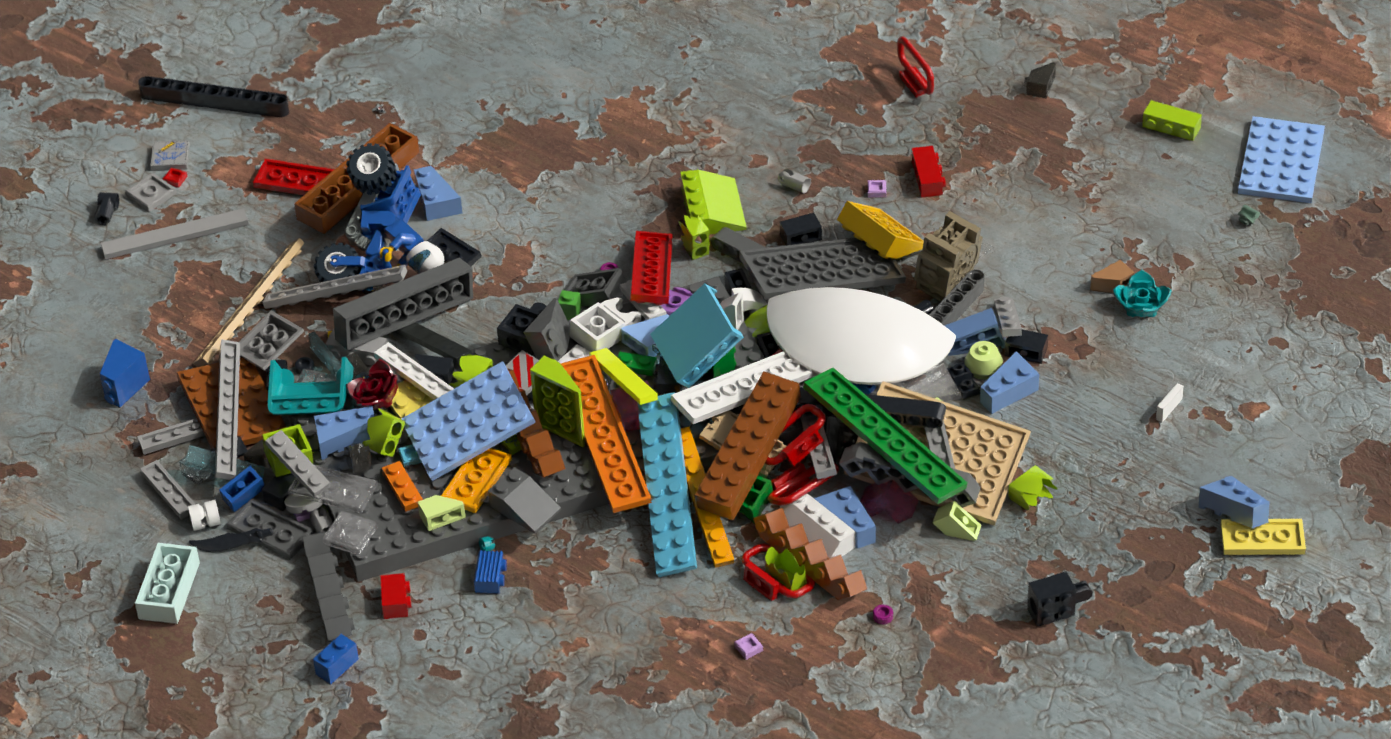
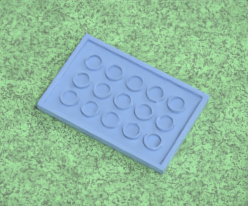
[1238,116,1325,203]
[401,361,536,481]

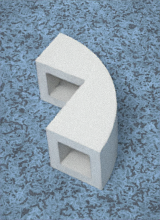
[732,288,767,315]

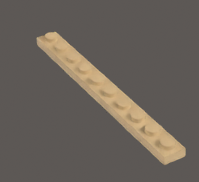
[193,238,304,367]

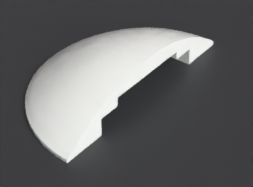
[767,287,956,385]

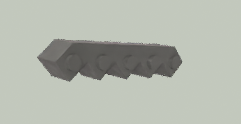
[839,442,981,508]
[302,531,355,641]

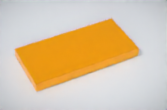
[441,448,512,513]

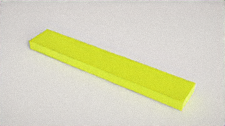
[589,348,658,405]

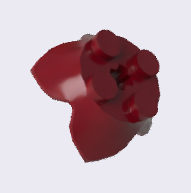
[346,359,398,410]

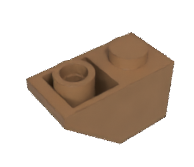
[1090,260,1135,293]

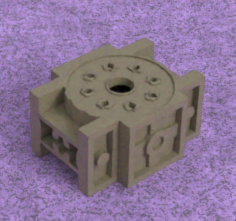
[914,211,983,301]

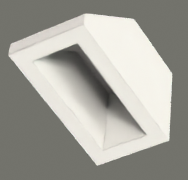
[720,292,744,330]

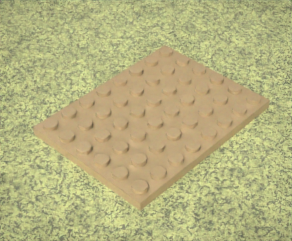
[844,381,1031,526]

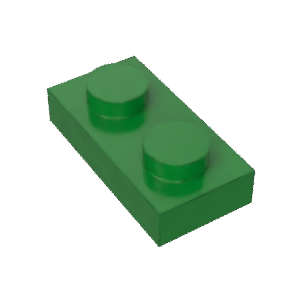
[617,352,657,376]

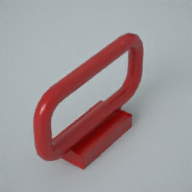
[897,36,934,97]
[765,404,826,466]
[768,463,839,506]
[741,544,815,601]

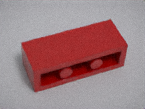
[911,145,946,198]

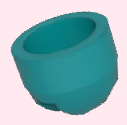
[479,536,495,551]

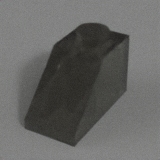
[1024,62,1056,99]

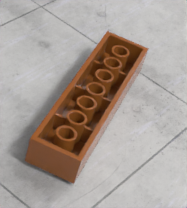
[294,123,419,234]
[695,371,801,520]

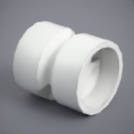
[188,500,221,531]

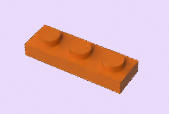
[382,461,423,512]

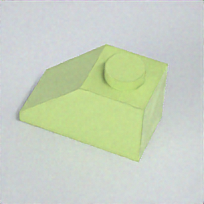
[418,495,466,531]
[933,501,981,541]

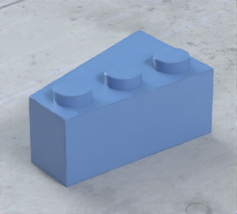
[414,166,462,221]
[945,308,1006,356]
[980,351,1039,414]
[314,406,375,460]
[1199,476,1269,528]
[814,486,876,549]

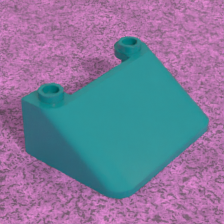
[268,357,354,415]

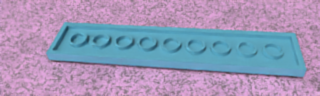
[637,392,697,577]

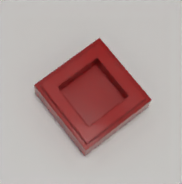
[163,168,188,188]

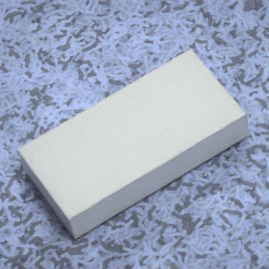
[1156,383,1183,422]

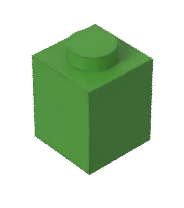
[558,290,582,321]

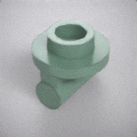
[1238,205,1260,225]

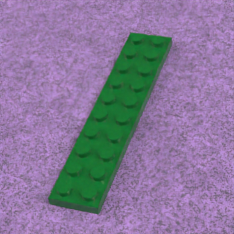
[803,368,968,504]

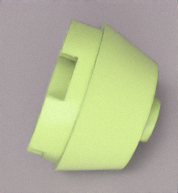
[964,341,1003,379]

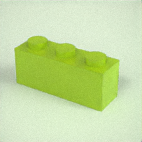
[1142,100,1202,141]

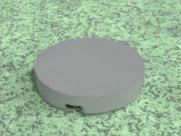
[284,489,324,514]

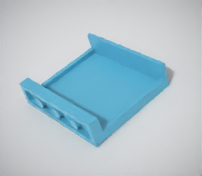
[650,283,744,388]

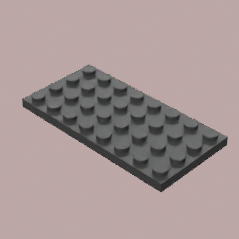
[739,238,906,300]

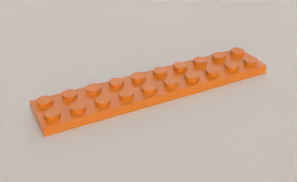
[560,355,652,513]

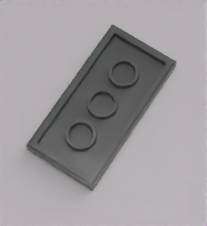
[227,499,314,560]

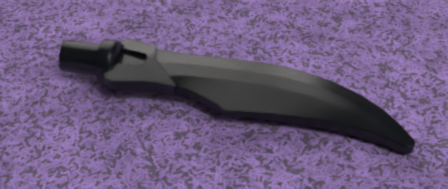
[189,528,273,552]

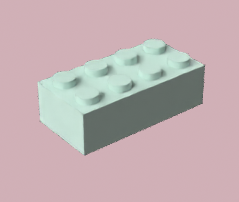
[135,543,200,624]

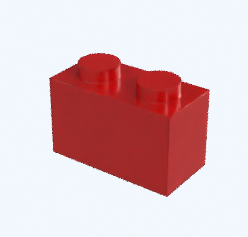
[380,573,412,619]

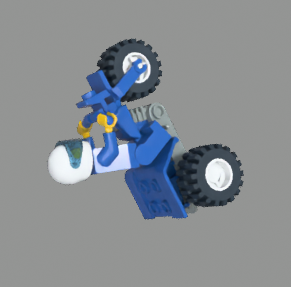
[314,143,444,294]

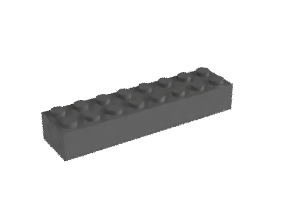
[333,258,473,350]

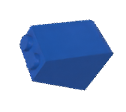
[100,339,150,407]

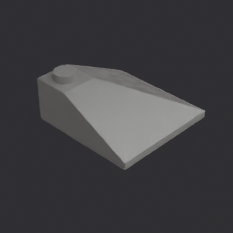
[239,311,304,371]

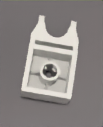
[569,298,641,352]

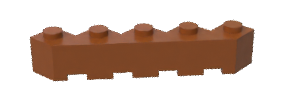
[508,369,566,477]
[753,508,867,600]

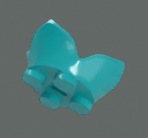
[1113,269,1172,317]

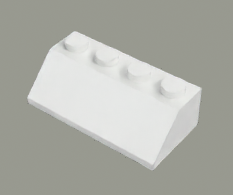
[779,489,855,558]

